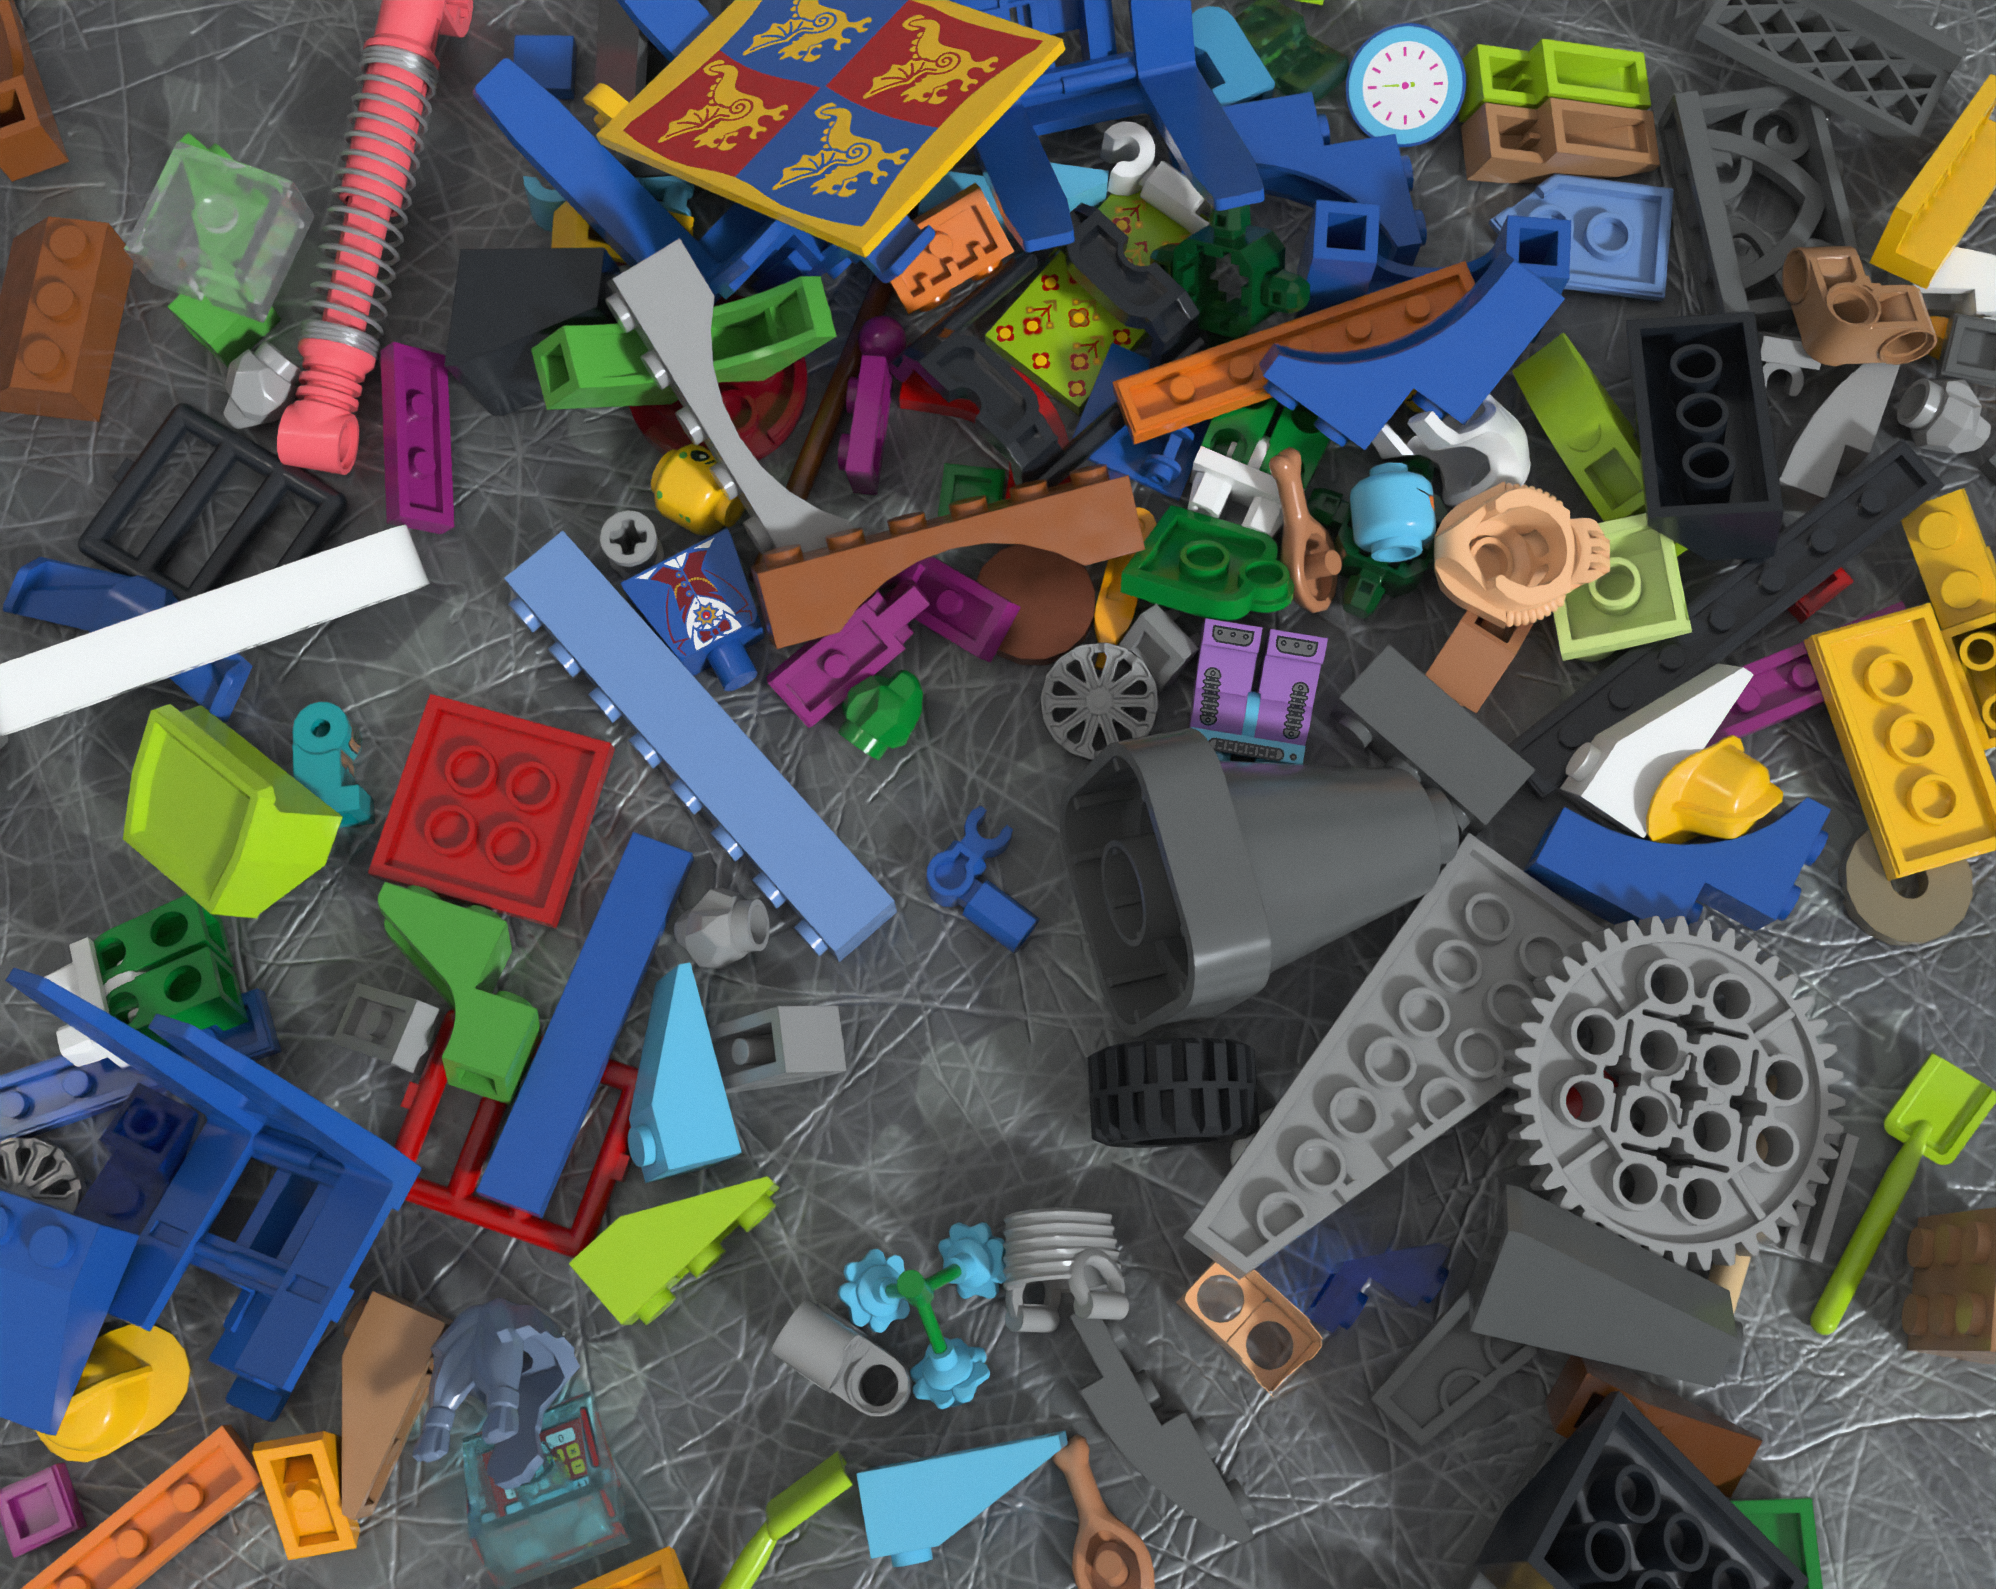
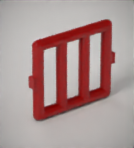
[394,1009,639,1259]

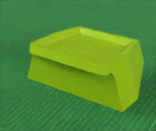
[123,704,343,919]

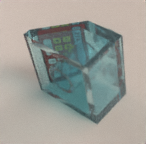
[462,1391,631,1589]

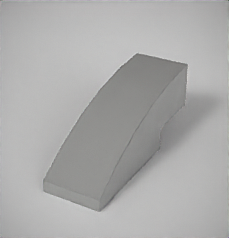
[1777,363,1900,518]

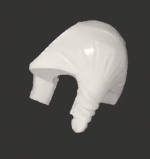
[1372,394,1531,508]

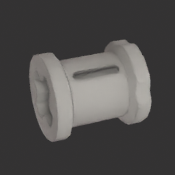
[600,510,665,581]

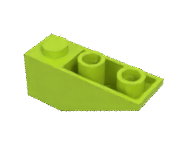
[568,1176,780,1325]

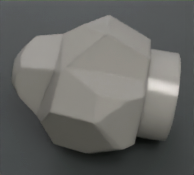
[223,340,304,429]
[1897,378,1991,454]
[674,887,770,969]

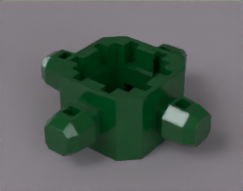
[1150,205,1310,349]
[1307,455,1448,619]

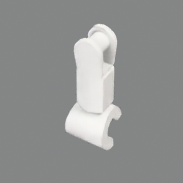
[1100,121,1211,234]

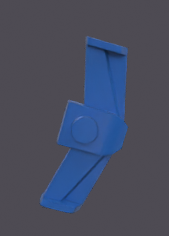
[3,557,253,723]

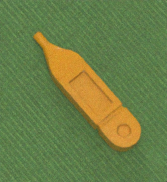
[1093,507,1156,671]

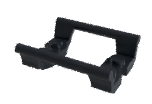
[888,203,1208,488]

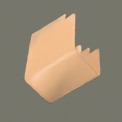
[1176,1261,1323,1397]

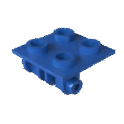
[1071,343,1212,501]

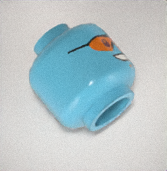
[1350,463,1436,562]

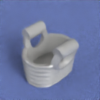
[1002,1207,1129,1333]

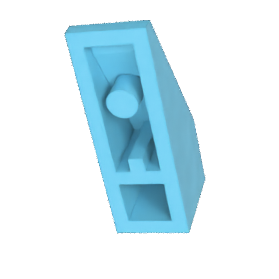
[628,963,742,1183]
[856,1430,1068,1567]

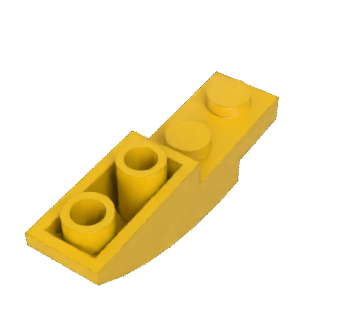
[1901,488,1996,750]

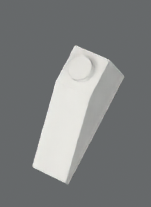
[1560,663,1754,838]

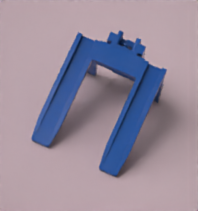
[473,0,935,304]
[949,0,1265,252]
[5,968,422,1422]

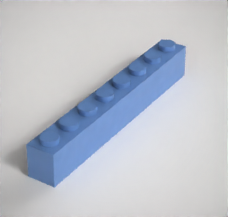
[504,531,897,962]

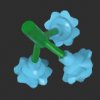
[837,1222,1006,1409]

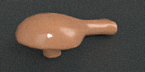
[1269,447,1342,613]
[1051,1434,1155,1589]

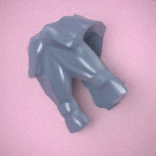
[412,1297,580,1490]

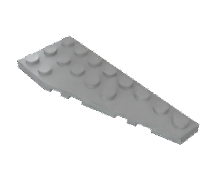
[1183,833,1604,1280]

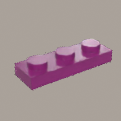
[380,342,454,534]

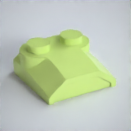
[1553,513,1692,662]

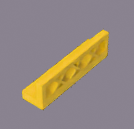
[1869,74,1996,289]

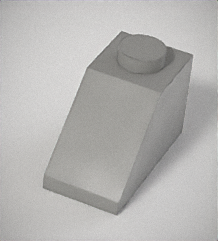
[708,1006,847,1094]

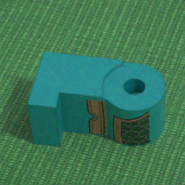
[292,702,375,828]

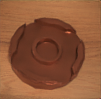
[976,544,1095,665]

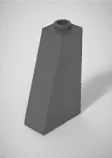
[1469,1184,1743,1388]

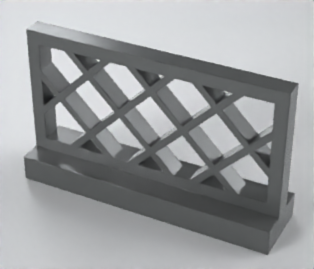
[1693,0,1968,152]

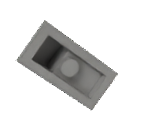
[331,983,445,1076]

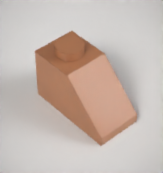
[1425,610,1534,713]

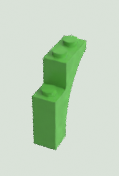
[531,276,837,410]

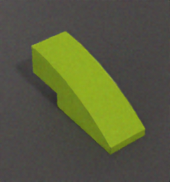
[1459,38,1651,122]

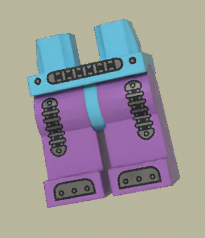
[1189,618,1328,764]

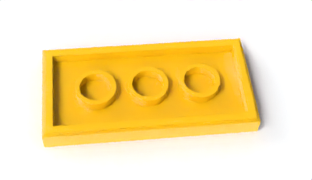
[1804,603,1996,881]

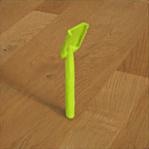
[1810,1052,1996,1335]
[718,1451,852,1589]

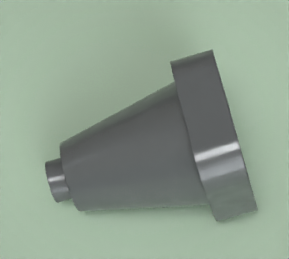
[1059,728,1459,1038]

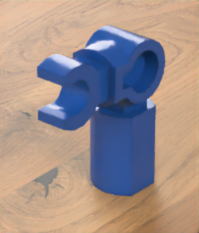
[926,806,1040,954]

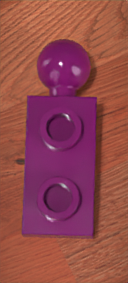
[838,316,907,495]
[879,556,1021,663]

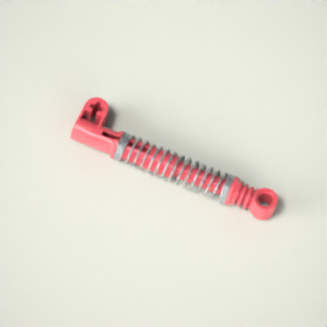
[277,0,473,475]

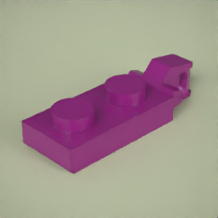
[766,577,930,728]

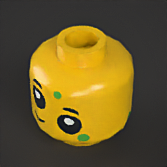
[651,444,745,536]

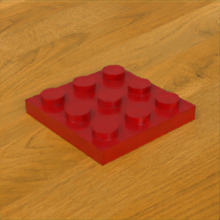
[368,694,615,929]

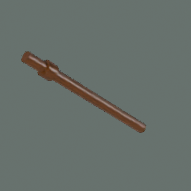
[748,274,894,583]

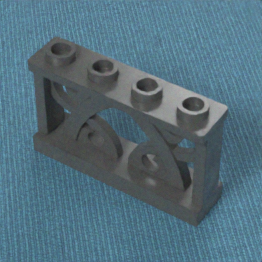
[1658,85,1871,328]

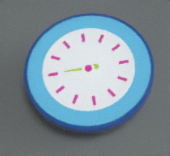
[1346,23,1466,147]

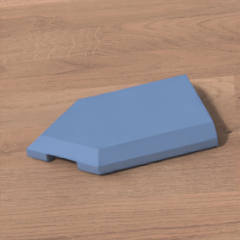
[1488,173,1674,302]

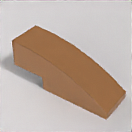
[1461,97,1660,184]

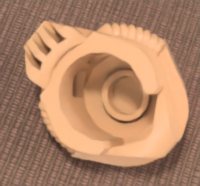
[1434,481,1610,629]

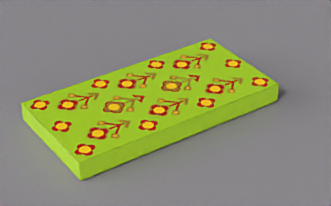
[985,189,1217,416]

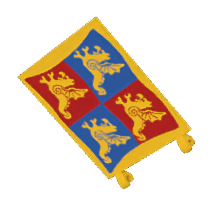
[583,0,1066,258]

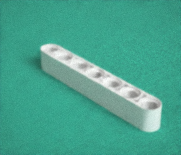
[0,525,430,736]

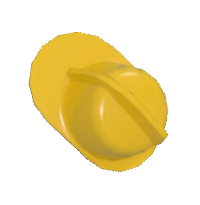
[1646,735,1783,844]
[35,1324,191,1462]

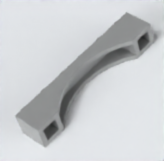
[605,238,854,555]

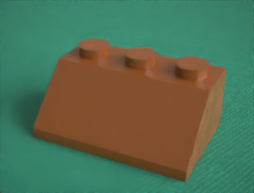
[0,216,135,422]

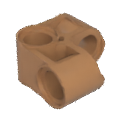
[1782,246,1938,366]

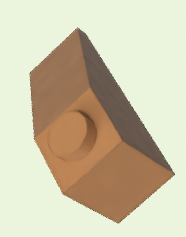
[342,1291,453,1520]

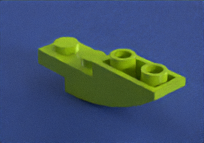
[1512,333,1688,556]

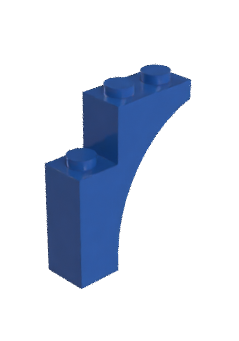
[1166,92,1427,266]
[1259,250,1565,450]
[1523,797,1831,931]

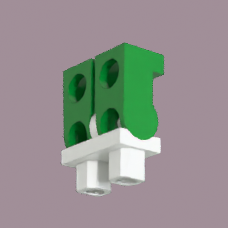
[1187,397,1332,539]
[45,894,248,1069]

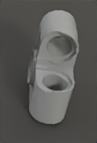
[771,1299,913,1416]

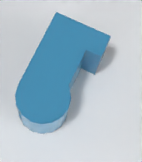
[1192,6,1275,107]

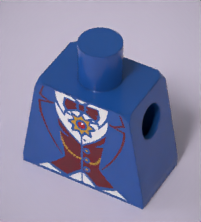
[620,528,765,691]

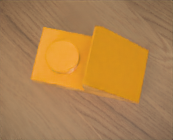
[252,1431,360,1560]

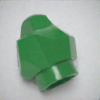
[838,669,923,761]

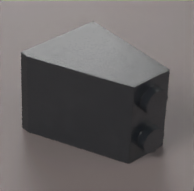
[444,248,623,416]

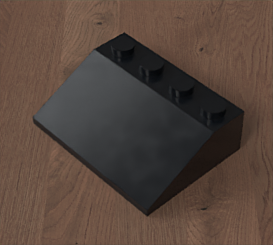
[1474,1391,1809,1589]

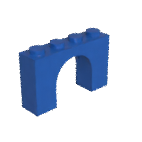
[1294,200,1571,343]

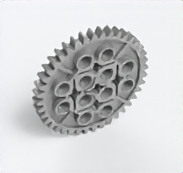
[1501,916,1845,1270]

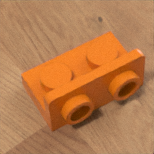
[890,183,1014,314]

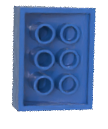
[0,1188,140,1436]

